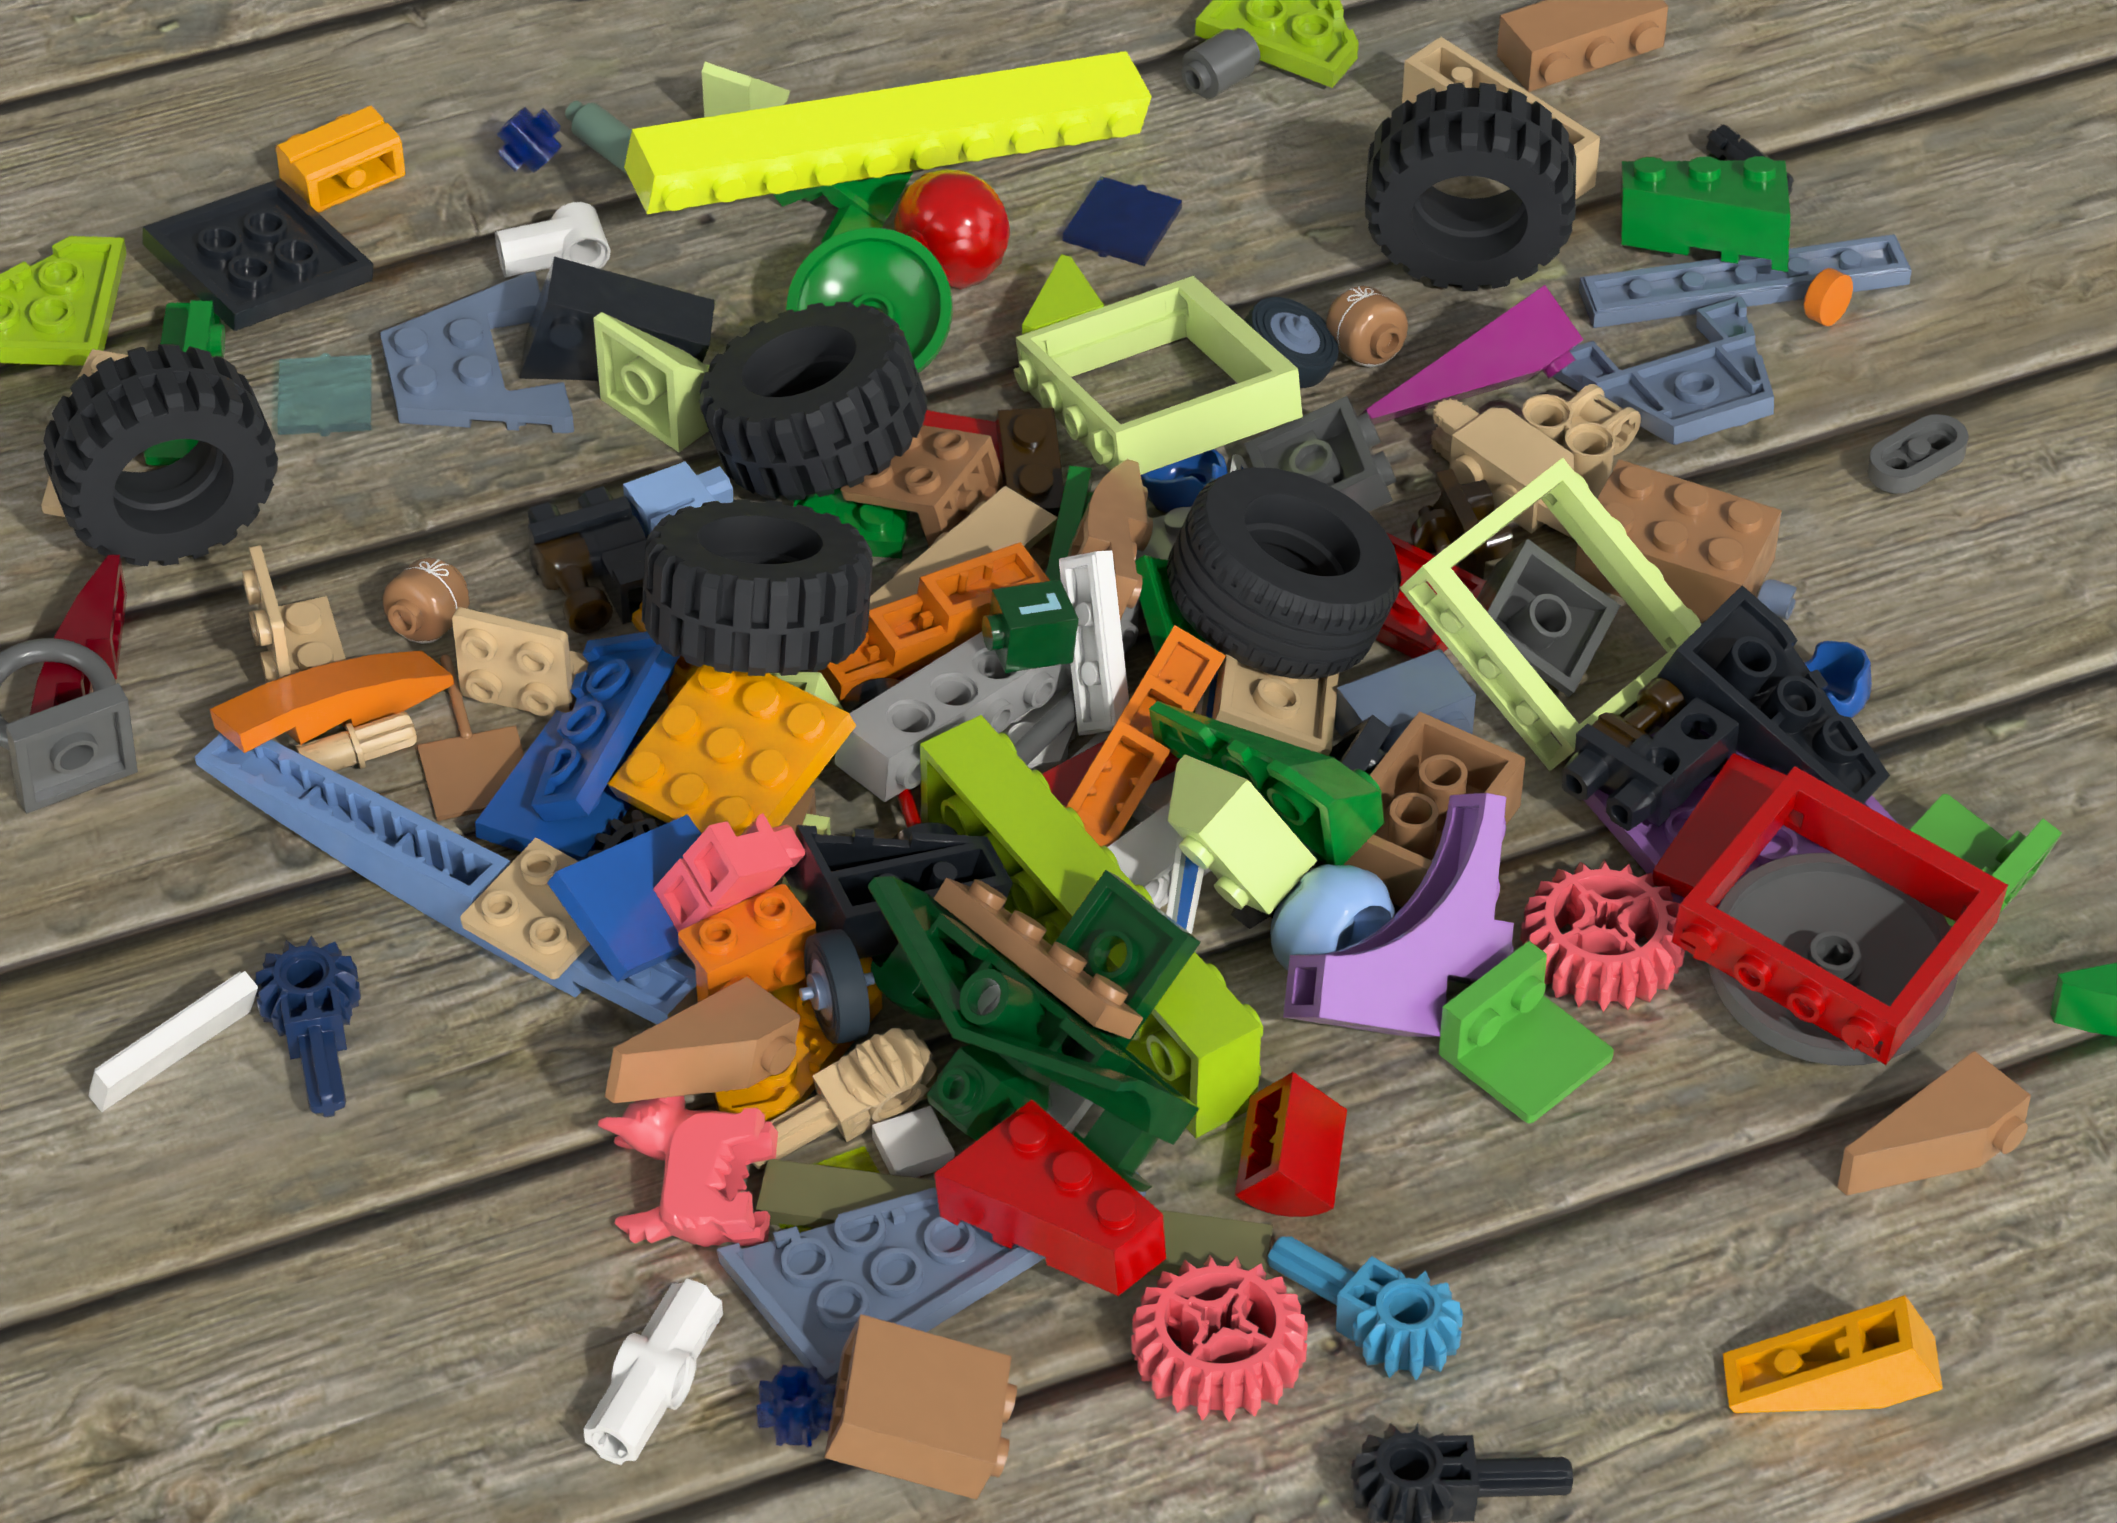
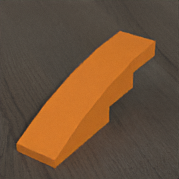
[817,542,1050,701]
[1066,625,1226,847]
[209,650,455,753]

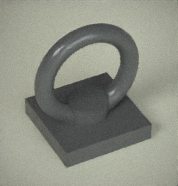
[0,638,138,814]

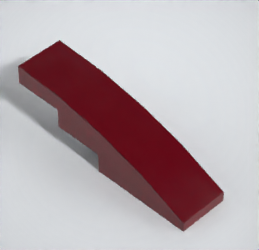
[29,555,127,716]

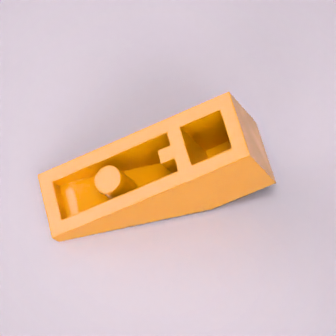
[1723,1295,1943,1413]

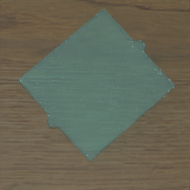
[277,353,372,437]

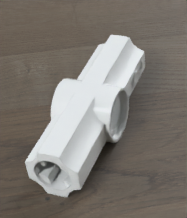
[584,1278,723,1465]

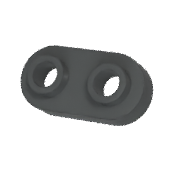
[1867,414,1968,494]

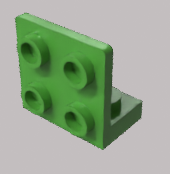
[1910,794,2062,927]
[1439,941,1614,1123]

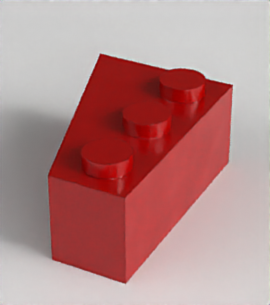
[934,1099,1166,1296]

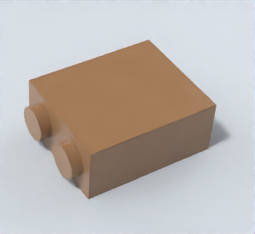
[824,1314,1017,1500]

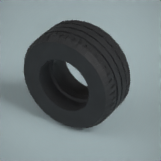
[1167,467,1402,679]

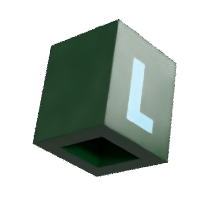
[982,580,1079,673]

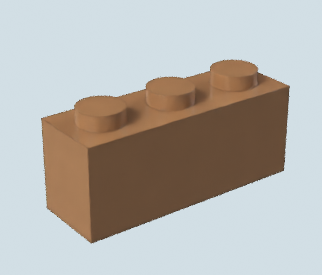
[1497,0,1668,92]

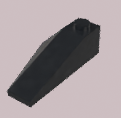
[1656,585,1890,804]

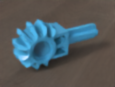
[1267,1236,1463,1381]

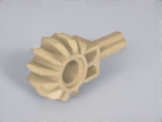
[752,1028,938,1169]

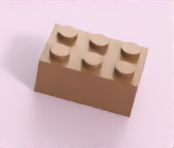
[1574,459,1782,623]
[1344,711,1525,908]

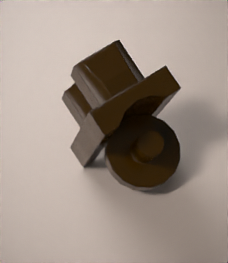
[1410,469,1513,579]

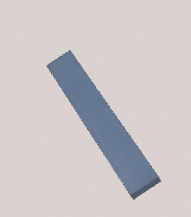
[1579,234,1912,328]

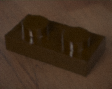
[996,408,1064,517]

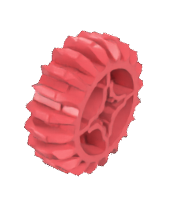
[1520,859,1685,1012]
[1131,1255,1308,1422]

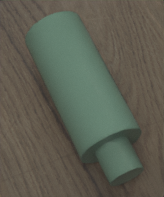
[565,101,632,175]

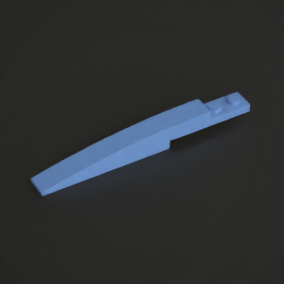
[195,733,697,1024]

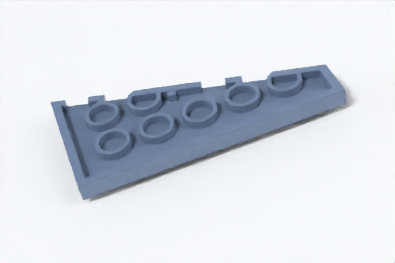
[717,1171,1146,1394]

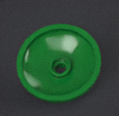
[786,228,953,374]

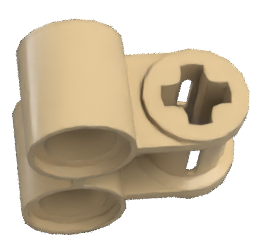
[1521,384,1641,497]

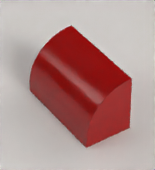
[1235,1072,1347,1217]

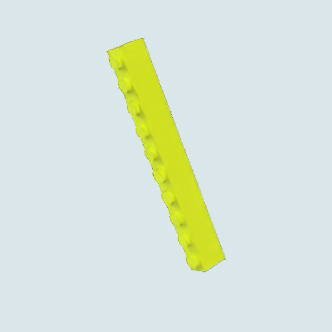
[624,51,1152,214]

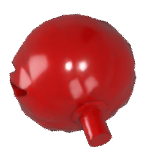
[894,169,1010,289]

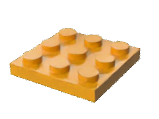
[608,665,856,837]

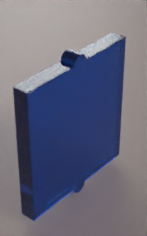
[1063,176,1182,266]

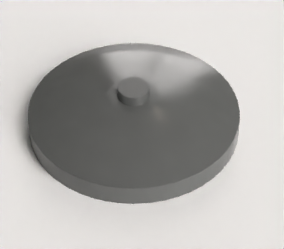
[1708,853,1958,1066]

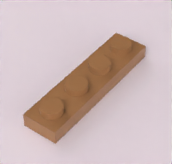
[934,878,1143,1039]

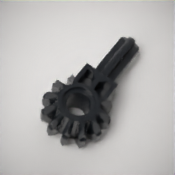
[1350,1423,1573,1523]

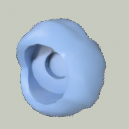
[1270,864,1396,971]

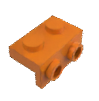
[678,884,816,1003]

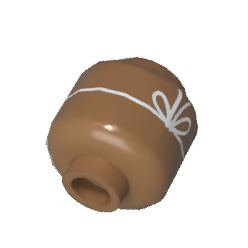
[1326,285,1408,368]
[382,557,470,644]

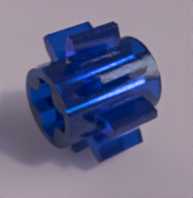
[496,106,562,173]
[756,1364,836,1448]

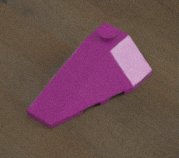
[1360,285,1584,425]

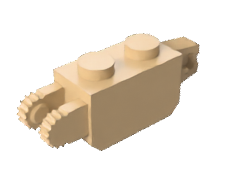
[1431,398,1574,538]

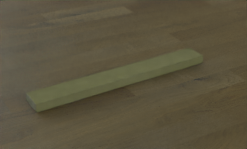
[756,1159,1273,1276]

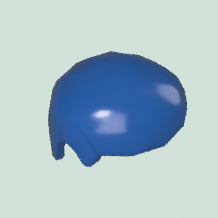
[1141,449,1228,513]
[1805,641,1872,718]

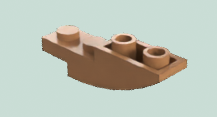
[1068,459,1153,620]

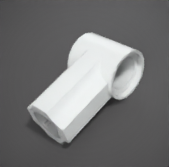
[495,202,611,278]

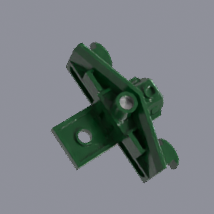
[868,870,1201,1192]

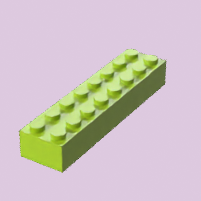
[920,715,1264,1139]

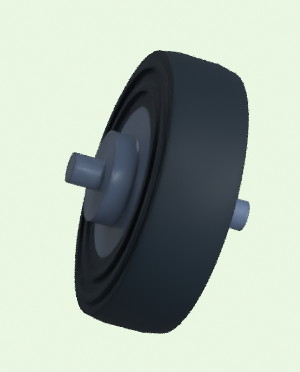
[1244,297,1339,388]
[799,929,875,1044]

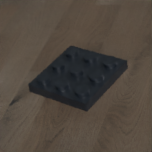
[142,178,373,332]

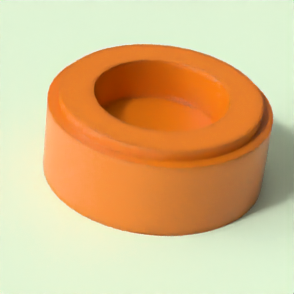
[1804,268,1853,326]

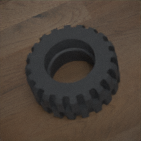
[1365,82,1576,291]
[699,302,927,500]
[43,344,278,566]
[642,499,873,676]

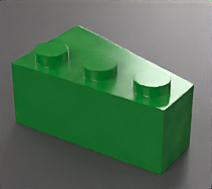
[1620,156,1791,272]

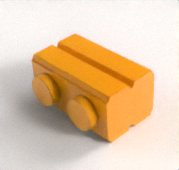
[276,105,406,213]

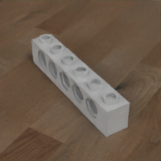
[835,599,1141,802]

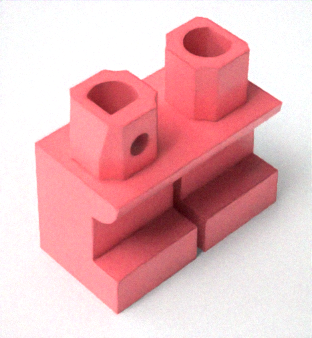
[653,813,805,932]

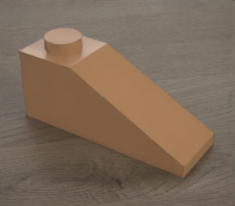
[605,977,801,1103]
[1838,1051,2031,1195]

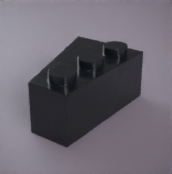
[519,256,715,381]
[784,825,1013,959]

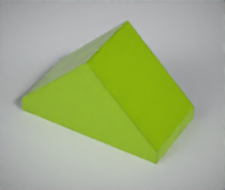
[1022,254,1104,335]

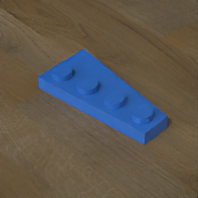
[531,631,680,822]

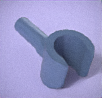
[1758,579,1797,620]

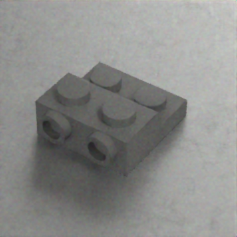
[1245,396,1397,512]

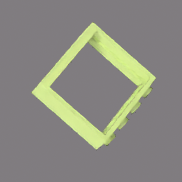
[1013,276,1303,475]
[1399,458,1701,771]

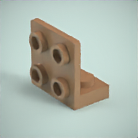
[841,425,1003,548]

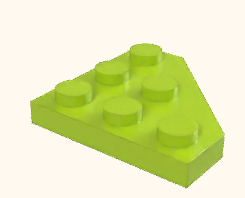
[1195,0,1359,88]
[0,236,127,366]

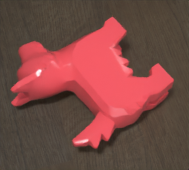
[598,1096,778,1247]

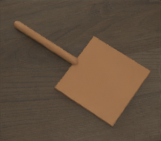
[417,655,524,821]

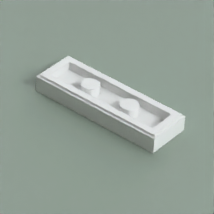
[1059,550,1129,736]
[88,971,258,1112]

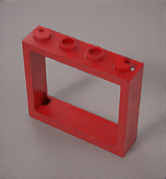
[1671,766,2008,1065]

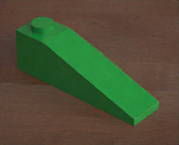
[1149,701,1385,865]

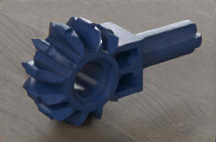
[254,936,361,1118]

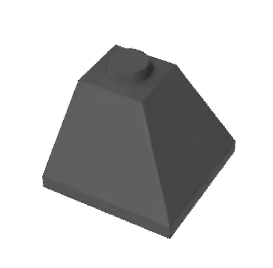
[1477,539,1621,697]

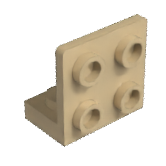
[242,545,346,683]
[452,607,589,717]
[460,838,590,979]

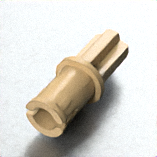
[295,712,417,771]

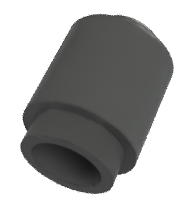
[1182,28,1260,99]

